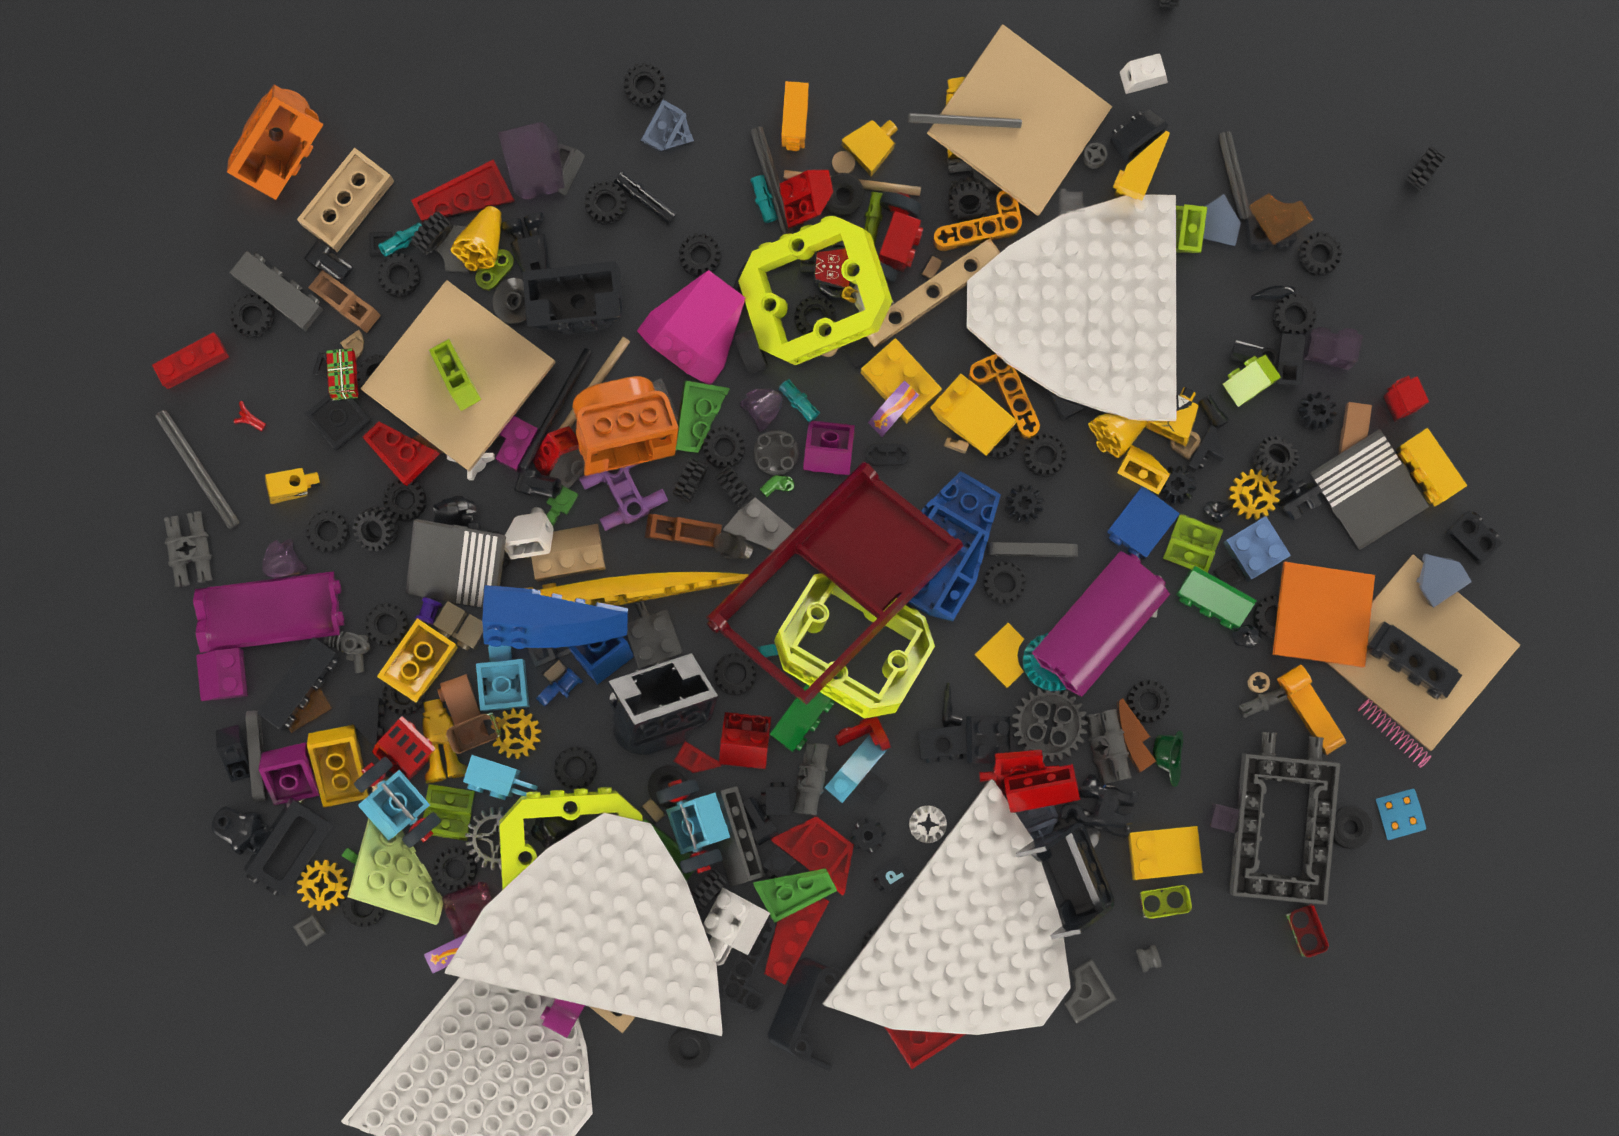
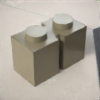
[433,601,483,651]

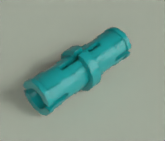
[750,175,778,223]
[378,222,422,257]
[778,379,820,423]

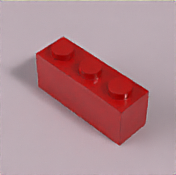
[152,332,229,389]
[1383,376,1429,422]
[1004,764,1080,813]

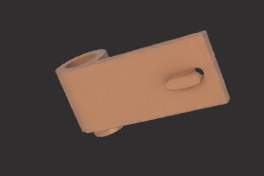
[437,674,489,745]

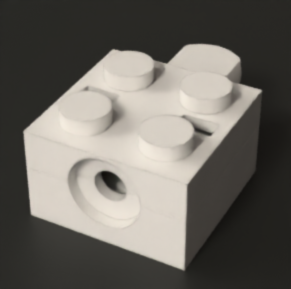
[703,887,770,965]

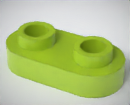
[475,249,514,291]

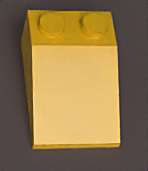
[1113,131,1170,200]
[930,374,1017,456]
[377,618,458,703]
[307,724,369,807]
[1128,826,1203,880]

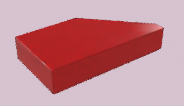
[673,741,722,773]

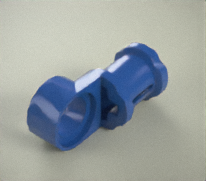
[536,667,583,707]

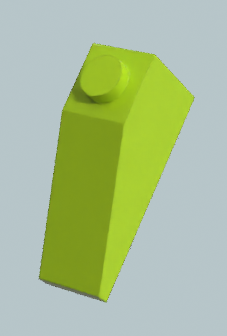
[429,339,481,411]

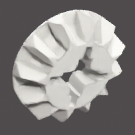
[909,805,947,843]

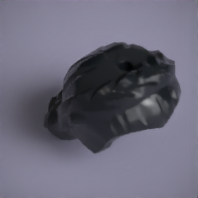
[531,807,577,850]

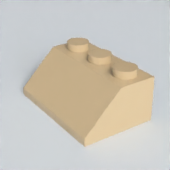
[531,524,606,582]

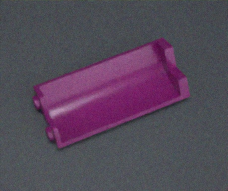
[1032,551,1170,697]
[193,571,344,653]

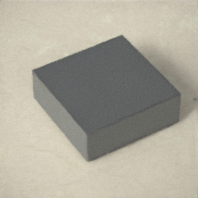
[293,914,327,946]

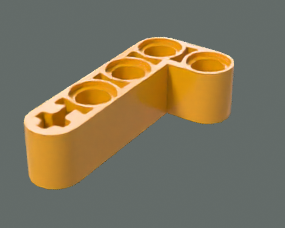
[933,190,1022,251]
[968,354,1040,439]
[1277,664,1346,756]

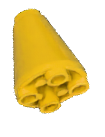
[451,206,502,271]
[1089,413,1147,458]

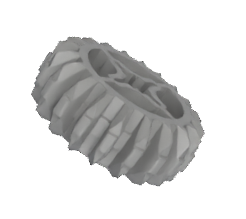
[465,807,529,870]

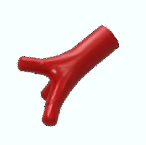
[234,401,267,432]

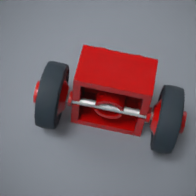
[856,192,924,284]

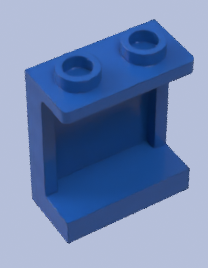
[1107,486,1180,560]

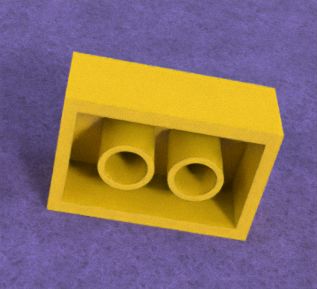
[860,338,942,424]
[1396,428,1467,507]

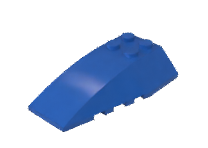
[898,471,1001,621]
[482,585,628,649]

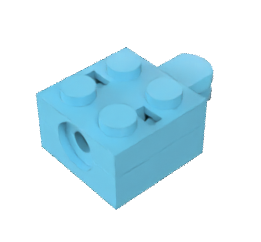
[476,645,529,712]
[463,755,538,800]

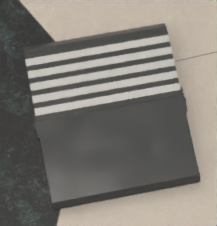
[1310,429,1429,550]
[406,519,506,608]

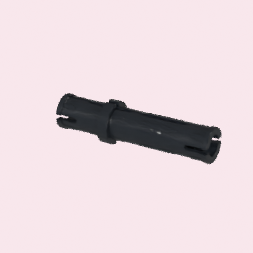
[614,171,677,225]

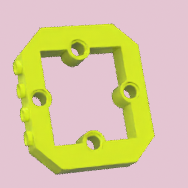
[739,216,893,365]
[774,573,935,718]
[499,787,643,890]

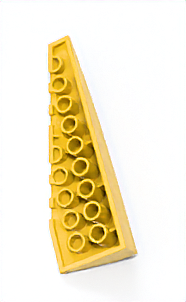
[526,572,749,606]

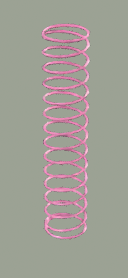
[1358,699,1431,768]

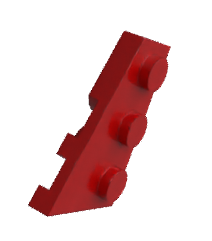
[363,421,440,486]

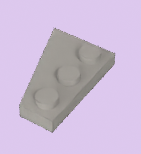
[722,497,794,551]

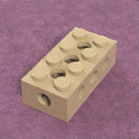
[297,148,394,253]

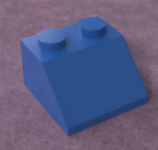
[568,636,634,685]

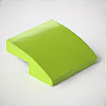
[1176,204,1207,253]
[1163,513,1223,573]
[423,784,475,841]

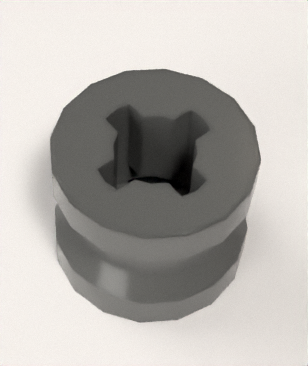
[1083,143,1107,169]
[1136,945,1162,972]

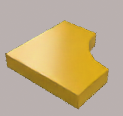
[975,623,1024,688]

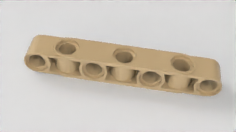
[866,239,1001,348]

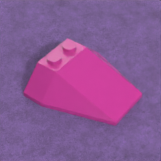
[637,270,746,385]

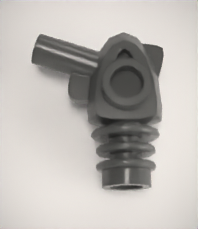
[324,631,370,673]

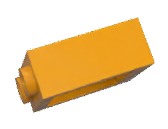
[782,81,809,151]

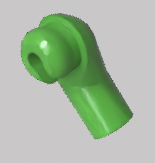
[759,475,795,497]

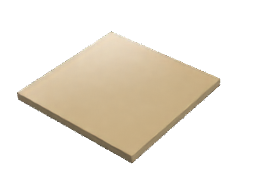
[927,24,1112,216]
[361,280,556,472]
[1327,554,1520,751]

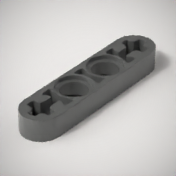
[987,542,1078,557]
[246,710,268,802]

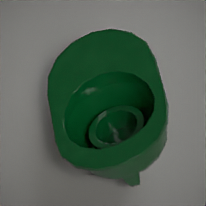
[1153,730,1183,787]

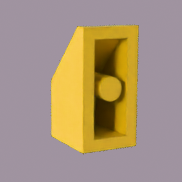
[1117,445,1170,495]

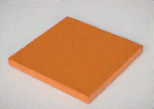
[1272,562,1375,668]

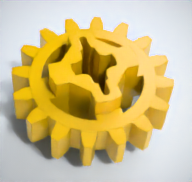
[1228,469,1280,520]
[491,708,542,759]
[297,860,349,911]

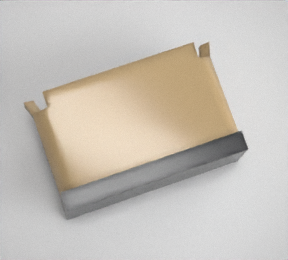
[920,254,943,279]
[542,658,567,684]
[640,798,666,824]

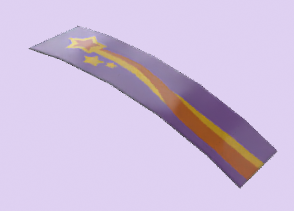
[868,380,919,437]
[424,933,468,973]

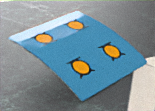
[1376,788,1426,840]

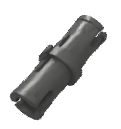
[1239,686,1288,718]

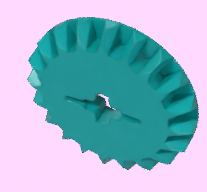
[1023,632,1066,691]

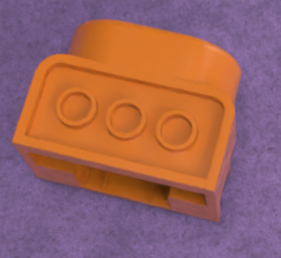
[227,85,323,200]
[573,376,678,476]

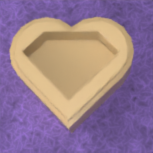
[1170,432,1201,460]

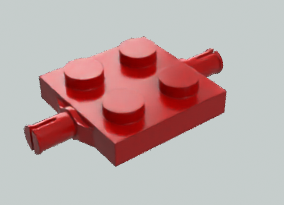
[979,750,1059,795]

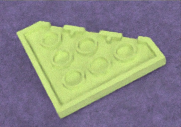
[347,818,444,925]

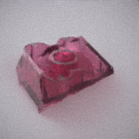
[442,882,492,939]

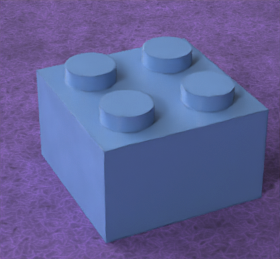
[1223,516,1291,582]

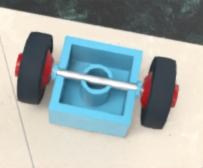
[354,757,441,848]
[656,779,730,874]

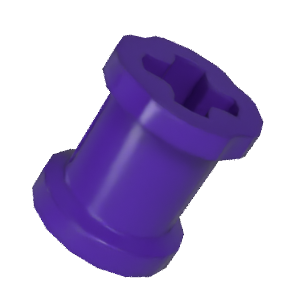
[415,597,442,626]

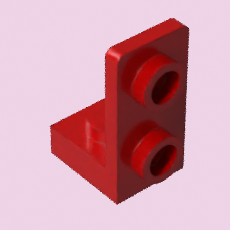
[532,426,579,476]
[835,716,891,751]

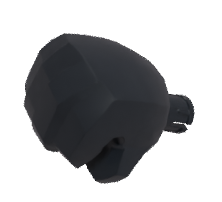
[433,496,481,530]

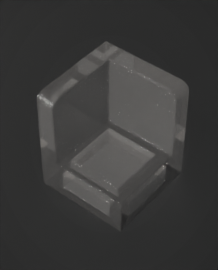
[1059,189,1085,215]

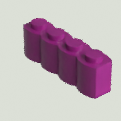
[540,998,585,1038]

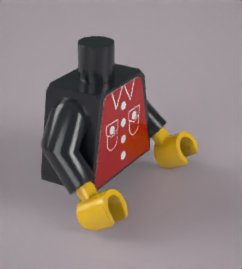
[800,240,858,303]

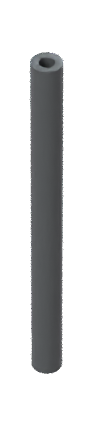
[908,113,1022,128]

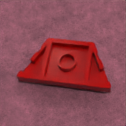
[771,816,854,895]

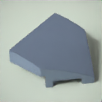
[640,100,694,151]
[1203,194,1241,246]
[1416,553,1472,608]
[1015,805,1058,840]

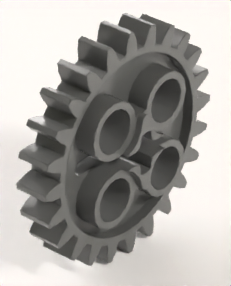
[1011,688,1088,763]

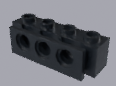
[1367,621,1462,700]

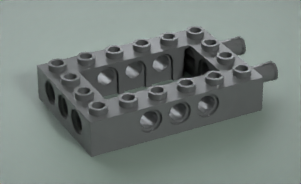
[1229,732,1340,905]

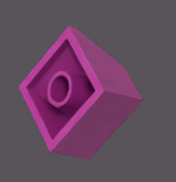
[803,421,855,475]
[196,648,248,701]
[259,742,319,805]

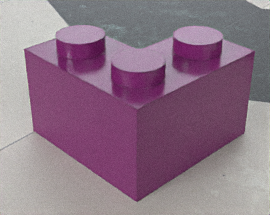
[495,416,538,473]

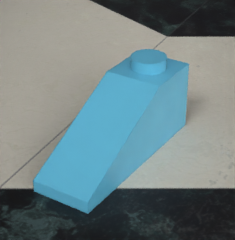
[824,735,887,803]

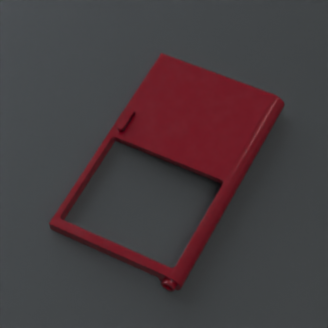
[707,462,963,705]

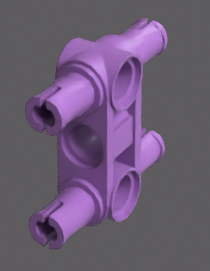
[579,463,668,531]

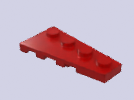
[411,159,515,222]
[764,898,829,985]

